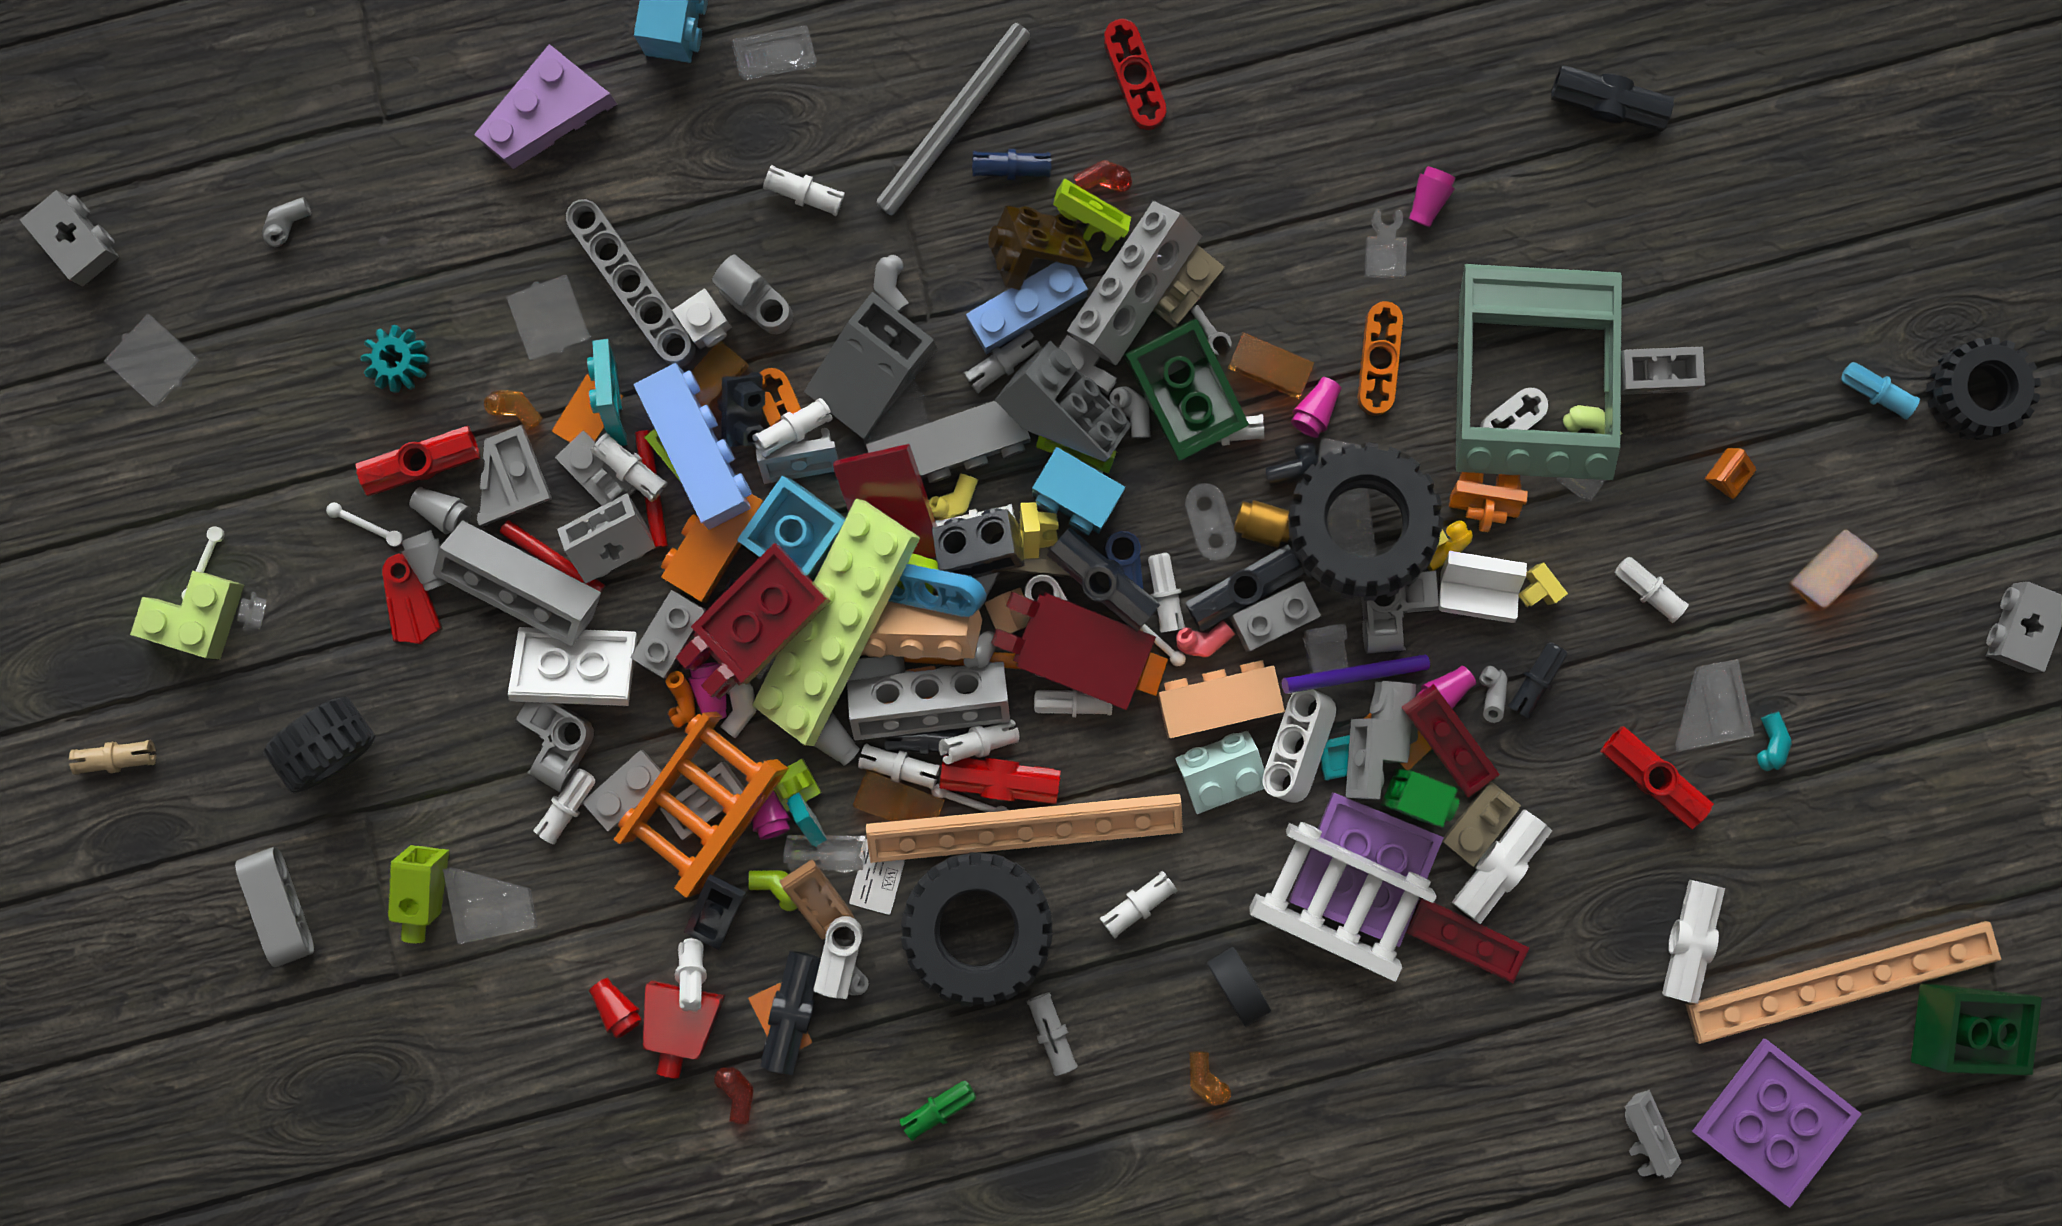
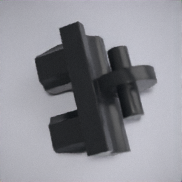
[717,372,765,447]

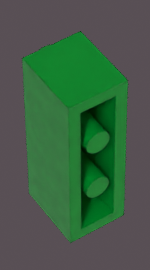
[1381,769,1459,827]

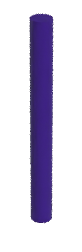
[1282,654,1430,694]

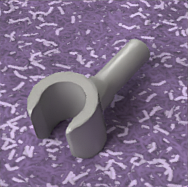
[1190,305,1232,355]

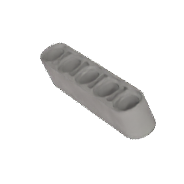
[566,199,695,367]

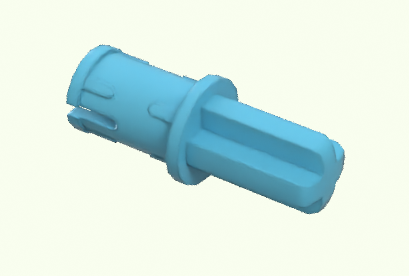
[1841,362,1920,419]

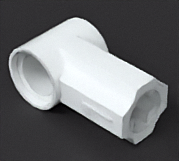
[813,916,863,999]

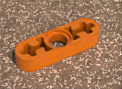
[1358,301,1403,416]

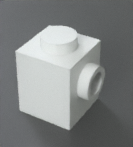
[672,288,732,349]

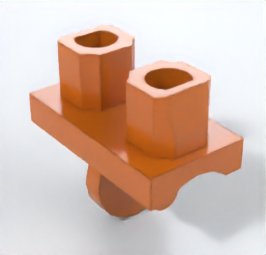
[1449,472,1528,533]

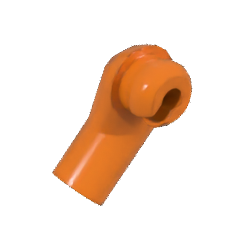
[665,671,696,728]

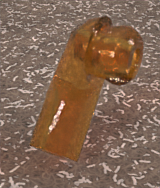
[483,390,543,431]
[1189,1051,1231,1105]

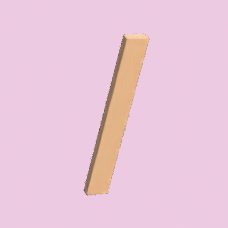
[866,794,1183,863]
[1686,921,2001,1044]

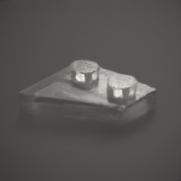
[1675,659,1754,751]
[443,868,538,944]

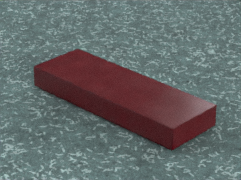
[1402,684,1500,798]
[1406,897,1529,983]

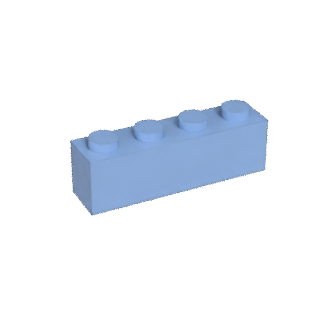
[633,363,752,530]

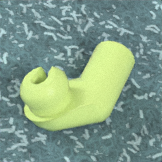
[1563,405,1622,435]

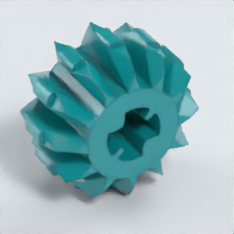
[360,325,430,393]

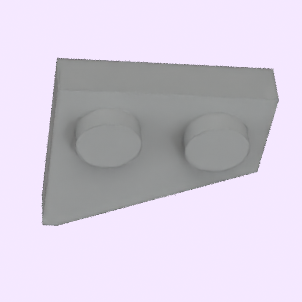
[477,425,552,527]

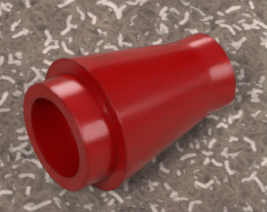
[589,977,642,1039]

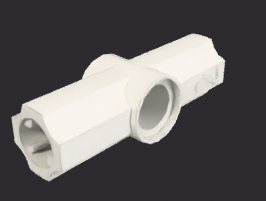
[1452,810,1552,924]
[1662,880,1725,1004]

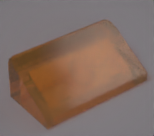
[1228,332,1314,399]
[691,341,749,410]
[1789,529,1879,611]

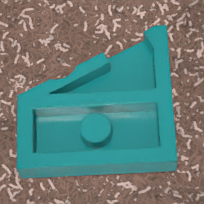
[587,339,627,446]

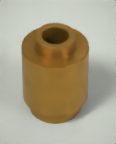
[1234,500,1289,548]

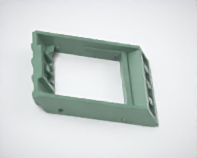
[1455,264,1622,480]

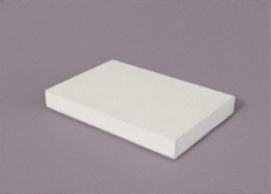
[508,627,637,706]

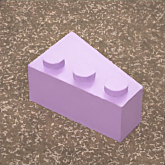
[474,44,617,169]

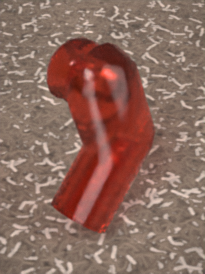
[1073,160,1132,192]
[714,1067,754,1124]

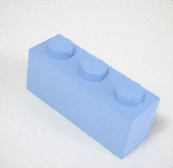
[966,262,1088,355]

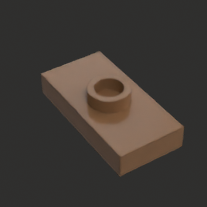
[780,859,855,940]

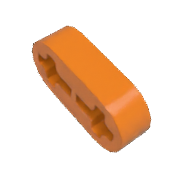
[760,368,801,426]

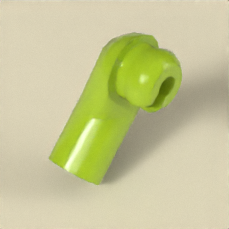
[749,870,797,911]

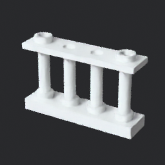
[1249,822,1436,982]

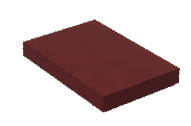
[833,444,937,558]

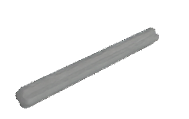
[877,23,1030,215]

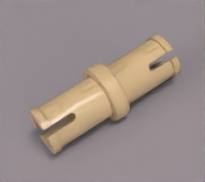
[69,740,156,775]

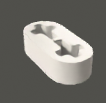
[1480,388,1548,430]

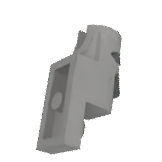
[1346,681,1418,799]

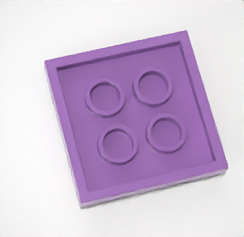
[1289,792,1444,947]
[1692,1038,1861,1208]

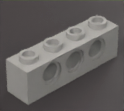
[1067,201,1202,365]
[847,662,1010,741]

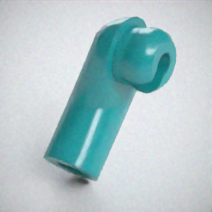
[1757,712,1792,771]

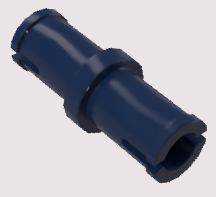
[972,149,1051,180]

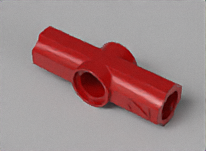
[356,426,480,496]
[1600,726,1714,830]
[939,755,1061,804]

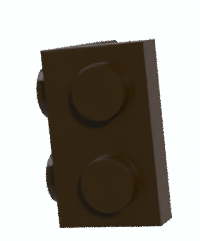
[988,205,1093,290]

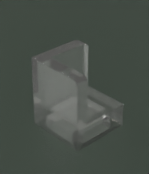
[1302,623,1348,674]

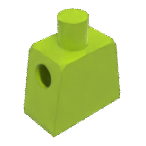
[388,845,449,943]

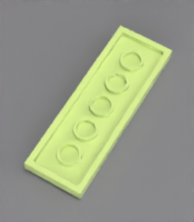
[752,499,920,746]

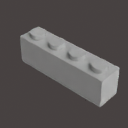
[866,401,1030,483]
[433,520,601,646]

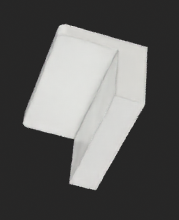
[1438,551,1527,623]

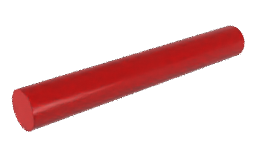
[635,430,668,548]
[500,520,605,593]

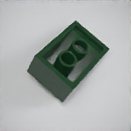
[1123,319,1249,461]
[1911,984,2042,1075]

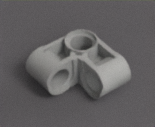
[712,254,793,334]
[1361,571,1439,654]
[514,702,594,793]

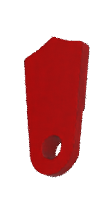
[382,554,442,644]

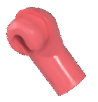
[1176,620,1235,657]

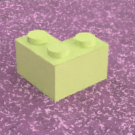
[130,571,244,659]

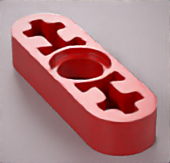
[1104,19,1166,130]

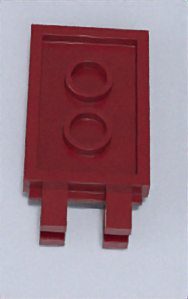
[675,543,831,699]
[991,591,1156,710]

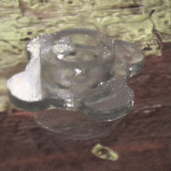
[237,592,267,631]

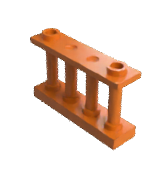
[614,711,789,898]

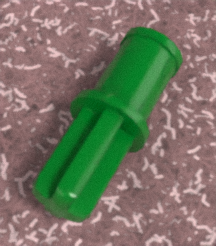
[899,1081,976,1141]

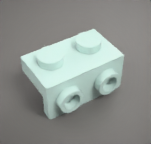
[1176,731,1265,814]

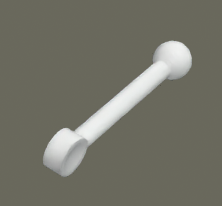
[326,503,403,546]
[182,526,225,599]
[1140,624,1186,666]
[931,784,1008,812]

